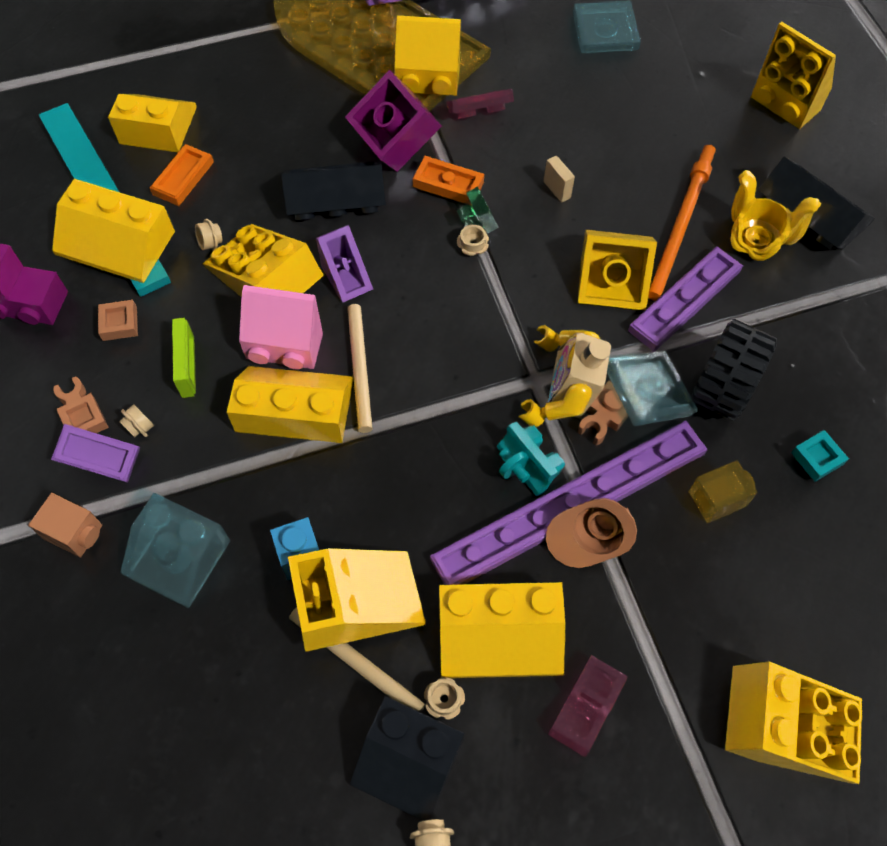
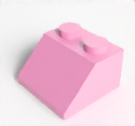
[239,285,323,369]

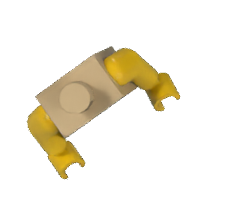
[519,325,611,427]

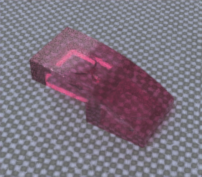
[548,655,628,757]

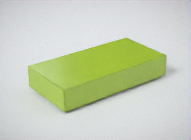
[172,318,196,398]

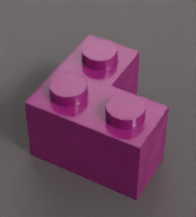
[0,244,68,325]

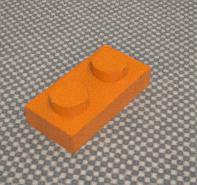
[413,156,484,206]

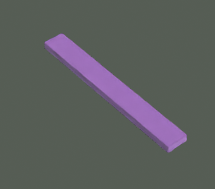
[430,421,707,585]

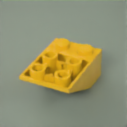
[751,22,836,129]
[203,224,324,297]
[288,548,426,652]
[725,661,862,784]

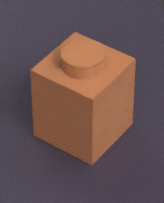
[28,492,103,558]

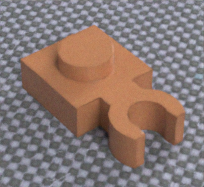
[54,376,109,433]
[577,380,639,446]

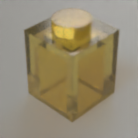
[689,460,758,523]

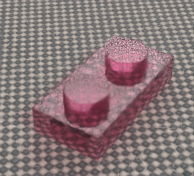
[447,89,514,119]

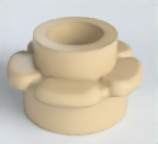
[195,219,222,251]
[457,225,489,256]
[119,404,154,437]
[424,677,465,720]
[410,819,454,846]

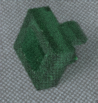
[457,186,499,234]

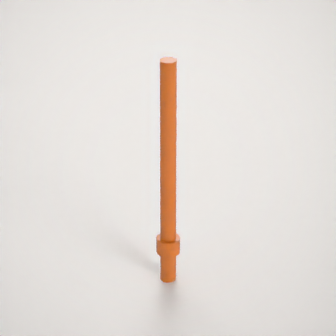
[648,145,716,301]

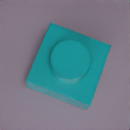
[791,430,849,482]

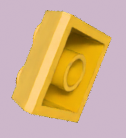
[395,15,461,96]
[108,94,197,153]
[578,230,657,310]

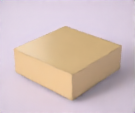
[544,156,575,203]

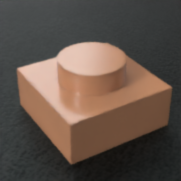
[98,300,138,341]

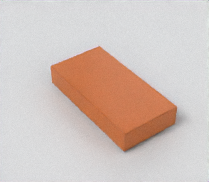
[150,144,214,206]

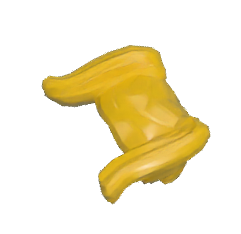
[730,170,821,261]

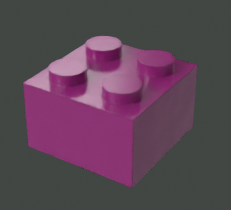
[345,70,442,172]

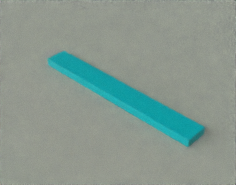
[39,103,171,297]

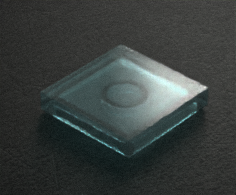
[573,1,641,53]
[607,351,697,426]

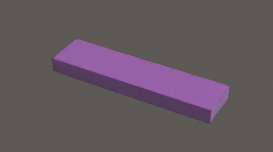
[628,246,743,352]

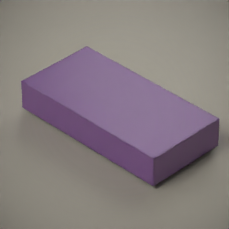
[51,424,140,483]

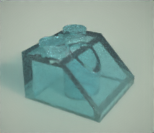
[121,493,230,608]

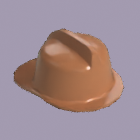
[546,498,637,568]

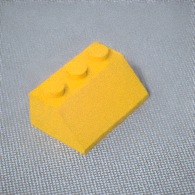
[52,179,175,283]
[227,366,354,443]
[439,582,565,678]

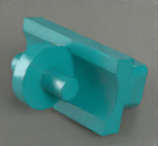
[497,422,565,496]

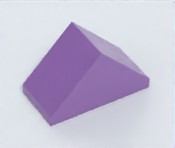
[316,225,373,302]

